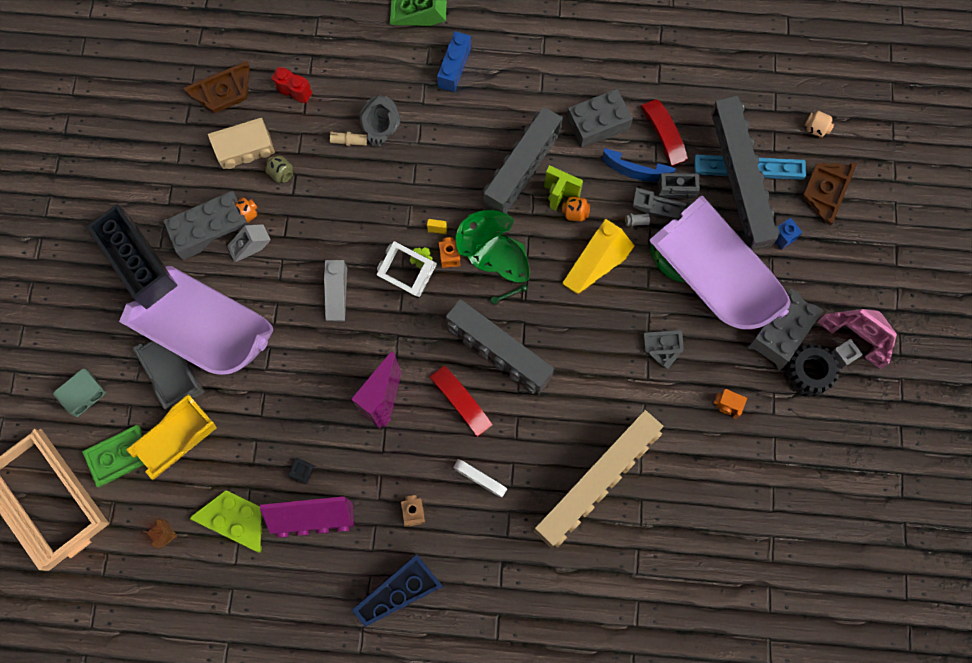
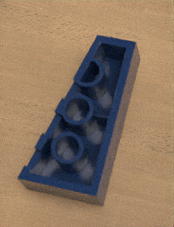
[352,554,443,627]

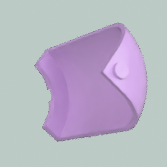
[649,196,791,329]
[119,266,273,375]

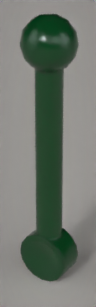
[491,284,528,305]

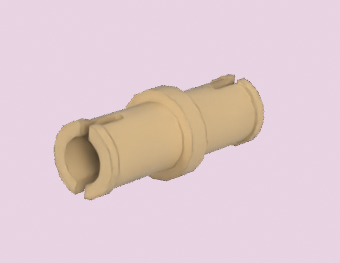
[330,132,367,146]

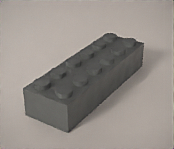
[483,107,563,213]
[446,299,554,395]

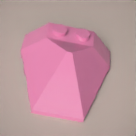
[817,309,897,369]

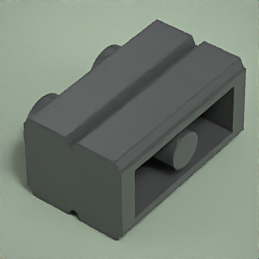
[658,173,699,199]

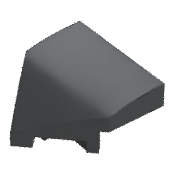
[643,330,684,369]

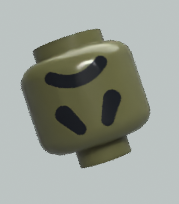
[266,156,293,183]

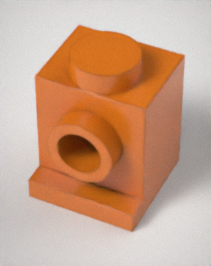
[439,237,461,268]
[714,389,747,419]

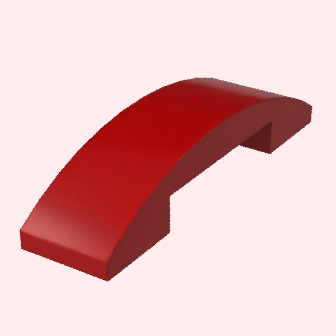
[641,99,688,167]
[430,365,493,437]

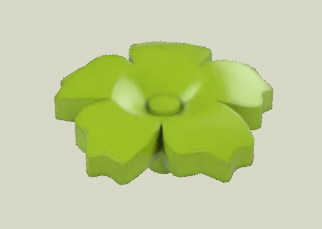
[410,247,433,270]

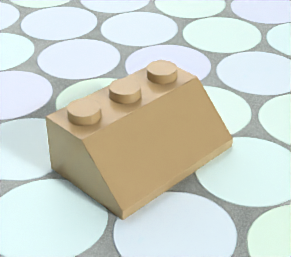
[208,118,275,169]

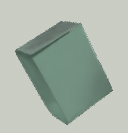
[53,369,107,417]

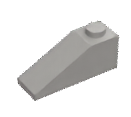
[324,260,347,321]

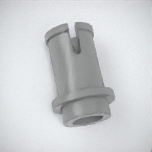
[625,213,650,228]

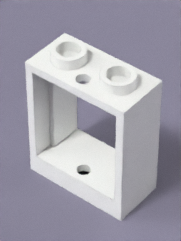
[377,241,437,297]

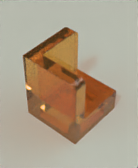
[147,518,177,549]

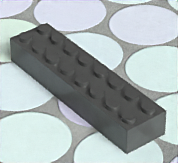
[711,95,779,251]

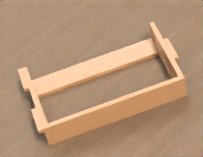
[0,429,109,571]

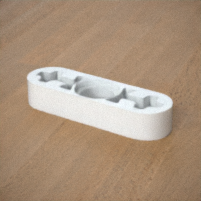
[453,459,507,498]

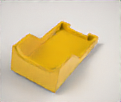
[126,394,217,480]

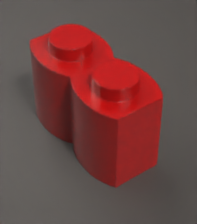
[272,67,312,103]

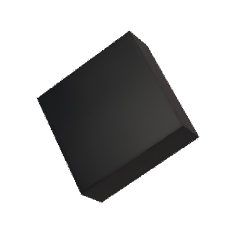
[288,458,315,484]

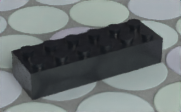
[87,204,178,310]

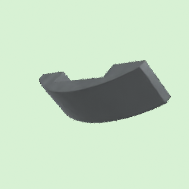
[632,188,693,220]

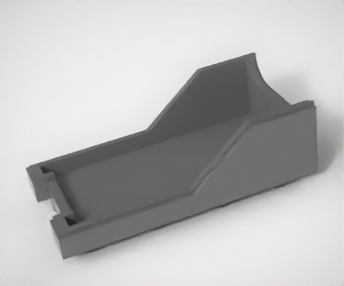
[164,191,248,260]
[747,288,823,371]
[133,341,205,411]

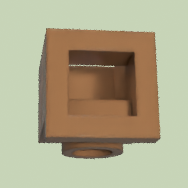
[401,495,426,527]

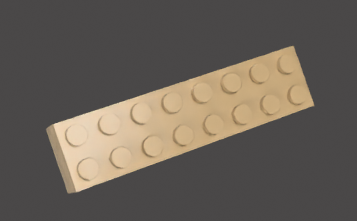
[533,410,663,548]

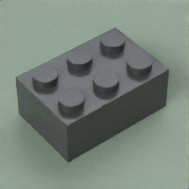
[566,89,633,148]

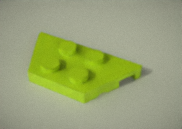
[191,490,263,553]

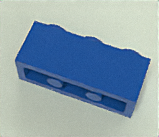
[437,31,472,92]

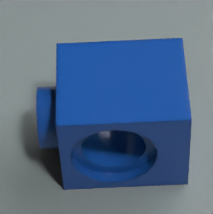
[775,218,802,250]

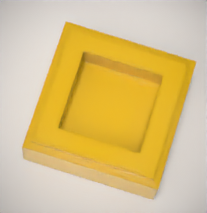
[427,219,447,235]

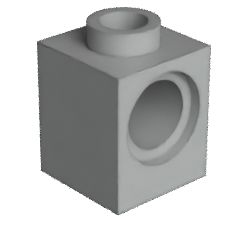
[829,339,863,370]

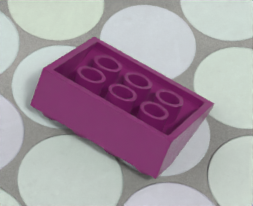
[352,351,402,429]
[260,496,354,538]

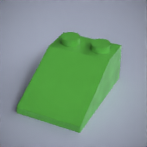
[390,0,447,26]

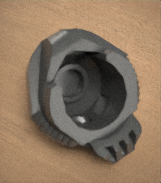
[360,95,401,146]

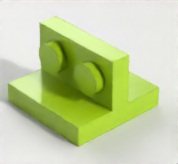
[544,165,583,211]

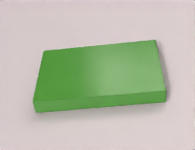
[82,425,145,487]

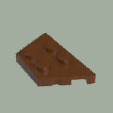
[184,61,250,113]
[802,163,857,226]

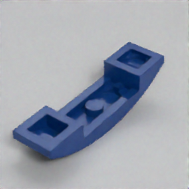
[602,148,676,182]

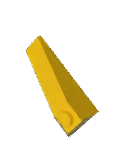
[562,219,635,295]

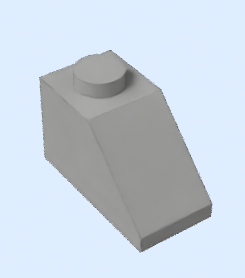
[227,225,270,262]

